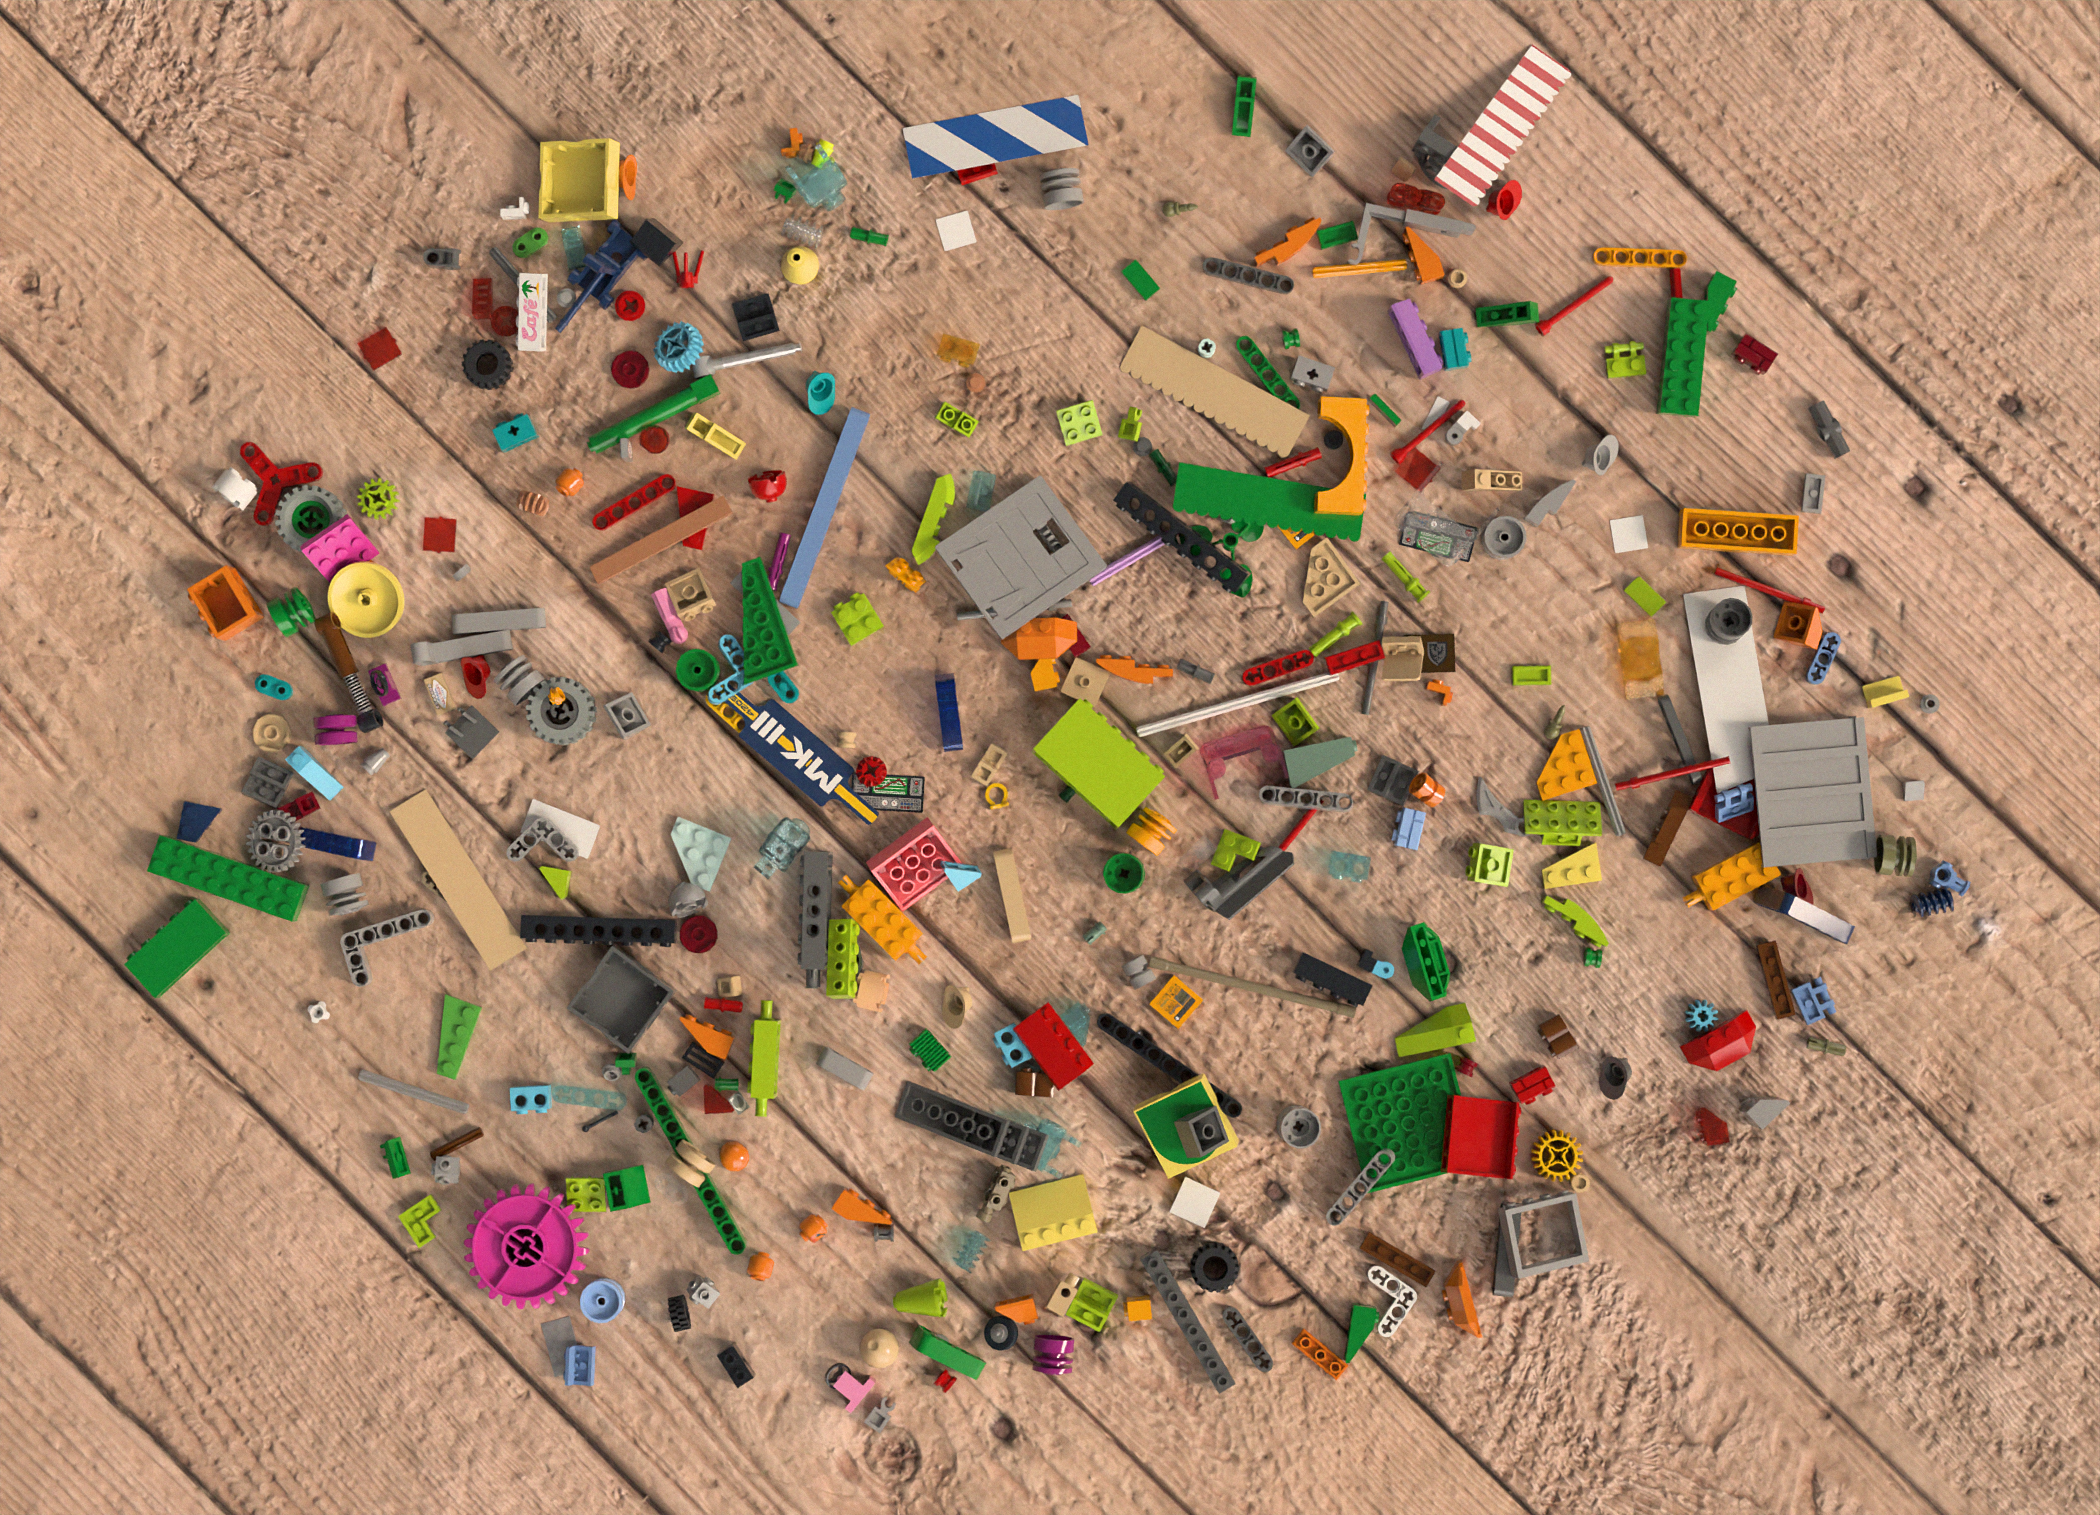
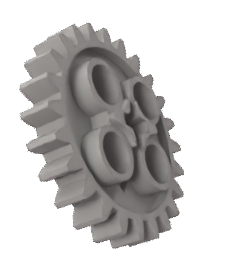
[246,810,305,872]

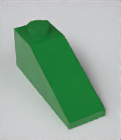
[1476,301,1539,328]
[1344,1303,1379,1363]

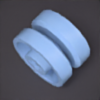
[580,1278,625,1323]

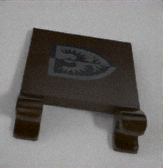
[1402,634,1456,673]

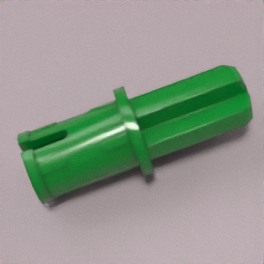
[850,227,889,246]

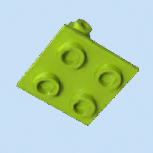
[1056,400,1103,446]
[566,1176,606,1212]

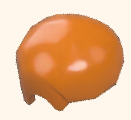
[719,1141,749,1172]

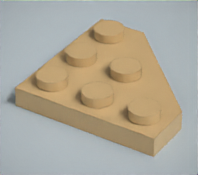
[1302,538,1360,618]

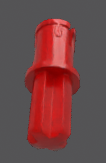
[704,997,743,1013]

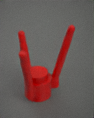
[672,250,704,288]

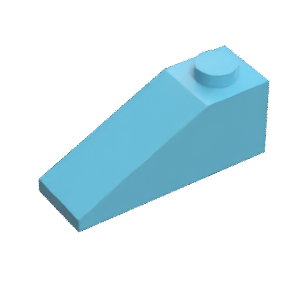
[285,746,344,801]

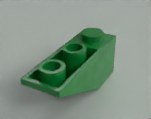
[1704,271,1737,335]

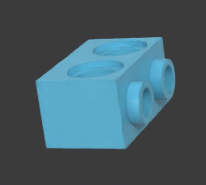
[992,1022,1032,1068]
[510,1085,552,1114]

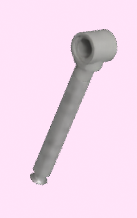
[692,342,802,379]

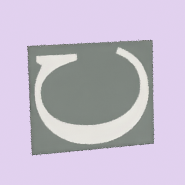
[728,1091,750,1115]

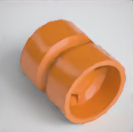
[1409,772,1445,808]

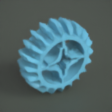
[653,321,704,373]

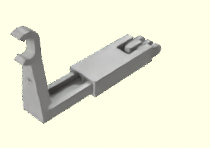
[1347,203,1476,265]

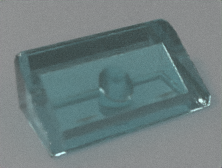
[966,471,996,512]

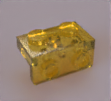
[937,333,980,368]

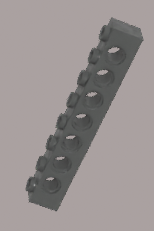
[1140,1248,1235,1394]

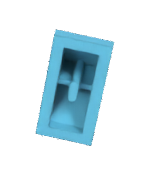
[940,861,982,892]

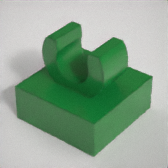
[774,178,799,204]
[615,1053,637,1075]

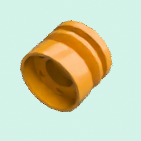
[1126,806,1177,856]

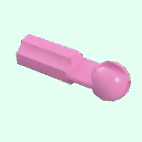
[651,588,688,644]

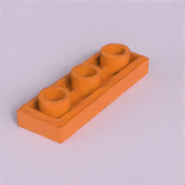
[1291,1328,1349,1380]

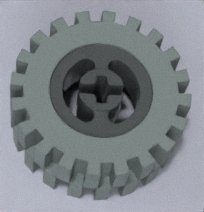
[526,677,597,745]

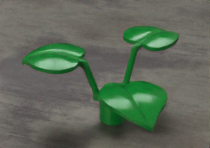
[1179,520,1264,598]

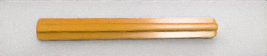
[1312,259,1407,278]

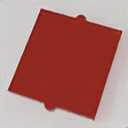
[357,327,402,371]
[1395,448,1441,493]
[423,516,457,554]

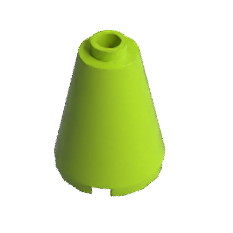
[893,1278,948,1317]

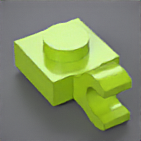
[1118,406,1142,442]

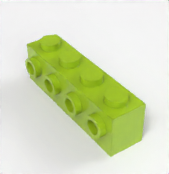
[826,919,860,999]

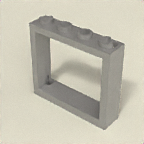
[1498,1189,1589,1279]

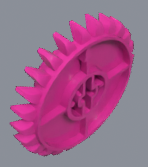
[463,1183,590,1310]

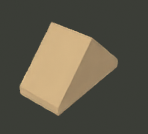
[1164,734,1199,768]

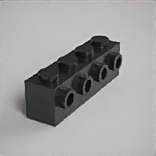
[1292,952,1373,1007]

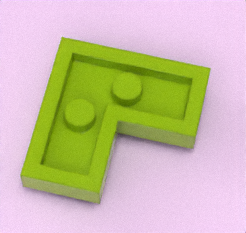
[1211,829,1261,872]
[398,1194,441,1248]

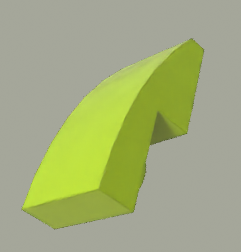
[934,401,979,438]

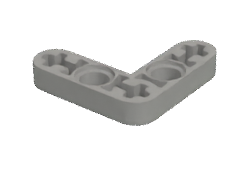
[506,817,579,862]

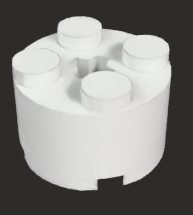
[212,467,257,511]

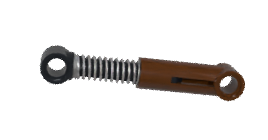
[314,612,384,733]

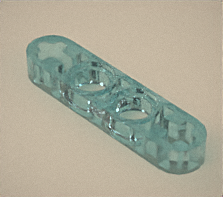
[552,1085,627,1110]

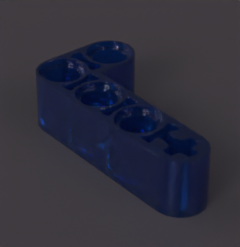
[935,673,963,752]
[300,827,377,861]

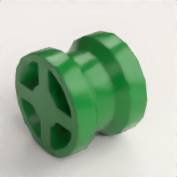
[1282,328,1300,350]
[1583,948,1602,968]

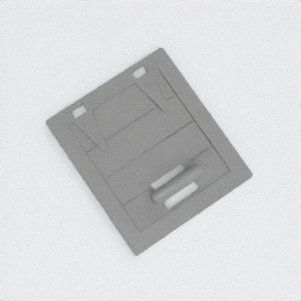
[935,476,1107,639]

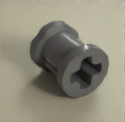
[634,1114,654,1133]
[874,1224,894,1242]

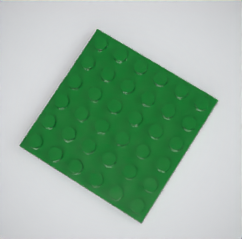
[1338,1053,1461,1194]

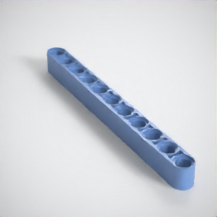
[779,407,870,608]

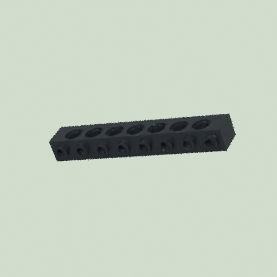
[1113,481,1251,593]
[520,915,677,947]

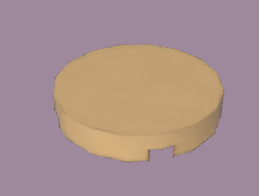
[252,714,291,752]

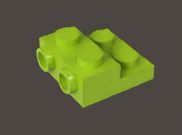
[831,592,884,646]
[1465,843,1514,887]

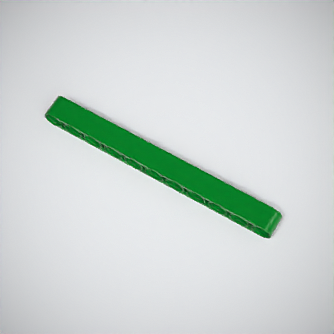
[635,1067,747,1255]

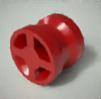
[933,1368,957,1393]

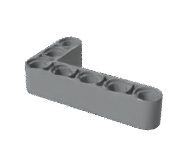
[410,630,513,666]
[340,909,434,987]

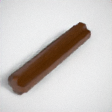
[430,1127,484,1161]

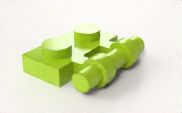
[1604,341,1647,379]

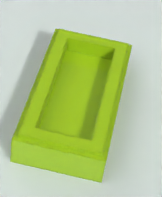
[1512,666,1551,686]

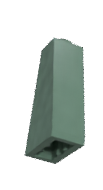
[1282,737,1358,788]

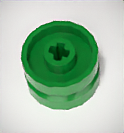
[676,649,721,692]

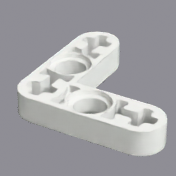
[1367,1265,1417,1337]

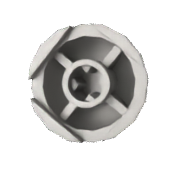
[668,882,708,918]

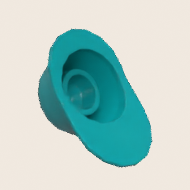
[805,371,835,415]

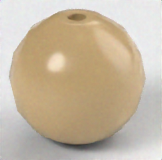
[859,1328,899,1369]

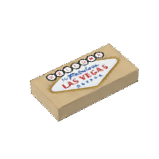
[424,673,456,716]

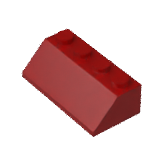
[1013,1002,1094,1091]

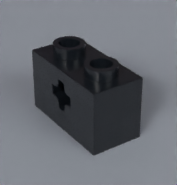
[717,1342,756,1388]

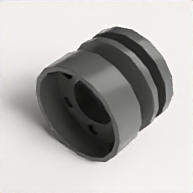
[1705,598,1753,645]

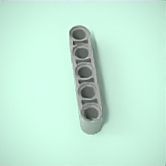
[451,608,546,635]
[1259,786,1353,813]
[1326,1148,1395,1226]

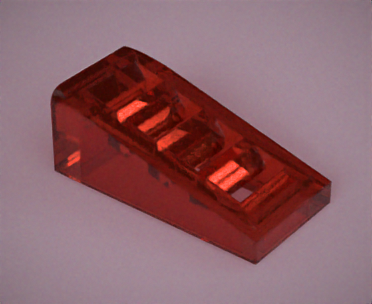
[472,278,494,320]

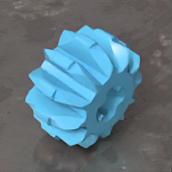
[1685,999,1718,1032]

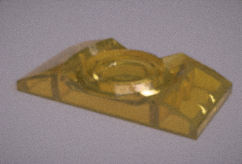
[1616,619,1664,699]

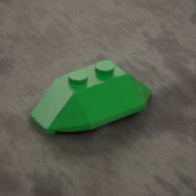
[1401,922,1450,1002]

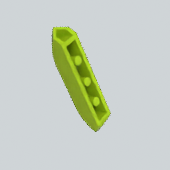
[912,473,955,565]

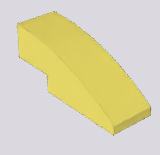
[685,412,746,460]

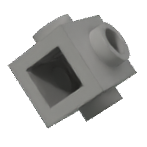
[431,1155,460,1185]
[686,1275,720,1309]

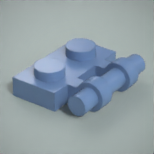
[1714,783,1754,823]
[1791,977,1836,1025]

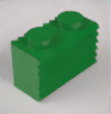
[909,1028,952,1072]

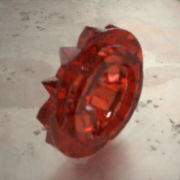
[490,306,519,337]

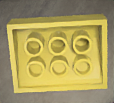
[1009,1174,1097,1251]

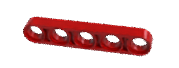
[592,474,676,531]

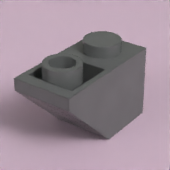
[667,1065,701,1097]

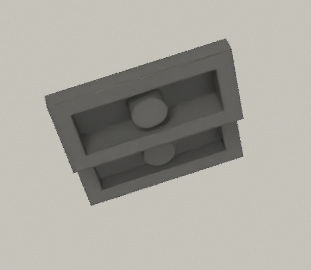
[1367,755,1420,806]
[241,756,294,810]

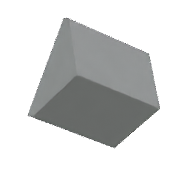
[1285,125,1335,177]
[603,692,651,740]

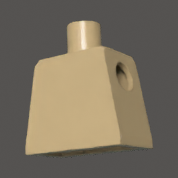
[1044,1273,1079,1318]

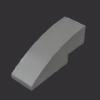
[1524,480,1576,527]

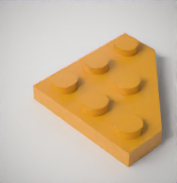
[1536,729,1597,801]

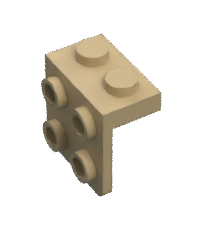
[1382,636,1424,681]

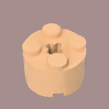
[853,970,890,1012]

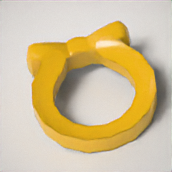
[985,783,1009,810]

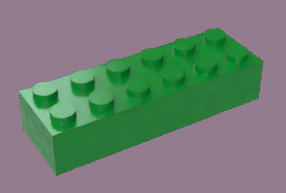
[1656,297,1710,418]

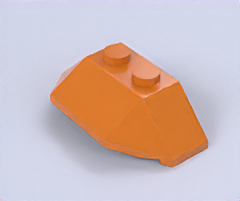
[1001,618,1077,660]
[1441,1260,1482,1338]

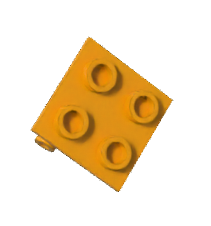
[885,556,926,593]

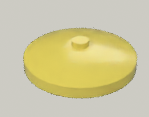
[328,561,404,638]

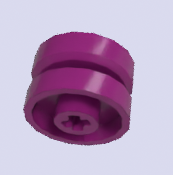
[313,714,358,745]

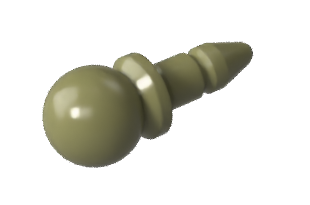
[1162,202,1198,217]
[1544,705,1566,739]

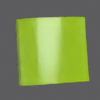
[1065,1277,1118,1332]

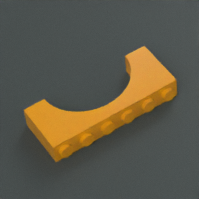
[1314,396,1369,516]

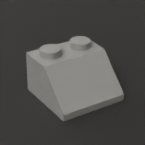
[1739,1097,1790,1130]

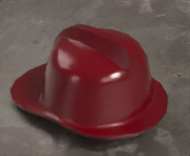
[1780,868,1814,905]

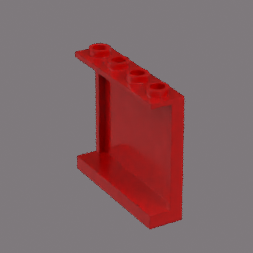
[1688,768,1759,840]
[1441,1095,1521,1180]

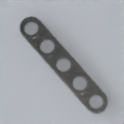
[1203,257,1294,295]
[1658,694,1702,785]

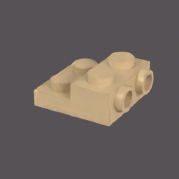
[665,568,716,621]

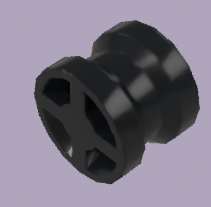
[648,630,672,654]

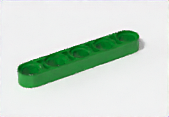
[1236,336,1300,409]

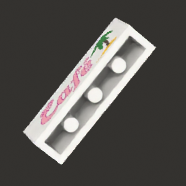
[516,273,548,351]

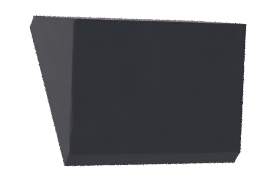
[630,218,683,267]

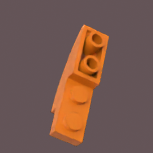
[1253,217,1322,267]
[1096,655,1173,684]

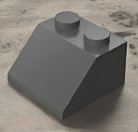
[1174,1106,1229,1158]

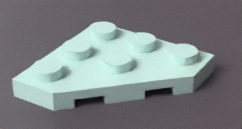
[671,817,732,892]

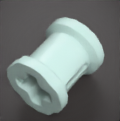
[1198,338,1216,358]

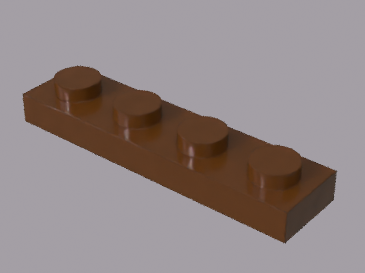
[1756,940,1796,1020]
[1359,1231,1436,1288]

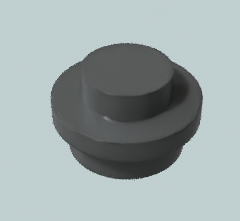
[1133,437,1152,456]

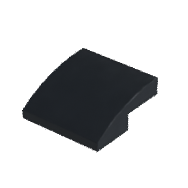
[732,292,780,341]

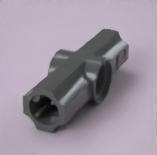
[1808,400,1850,459]

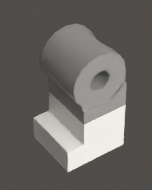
[1445,411,1481,446]

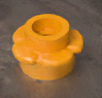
[548,687,565,705]

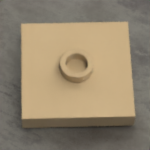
[1060,658,1110,708]

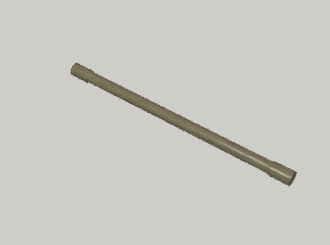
[1148,956,1356,1018]

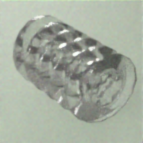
[781,214,823,249]

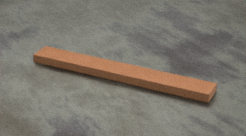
[590,496,733,584]

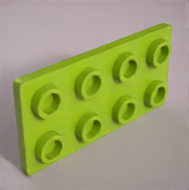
[1523,800,1602,846]

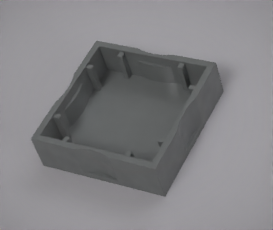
[567,945,677,1054]

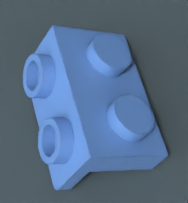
[563,1345,596,1386]

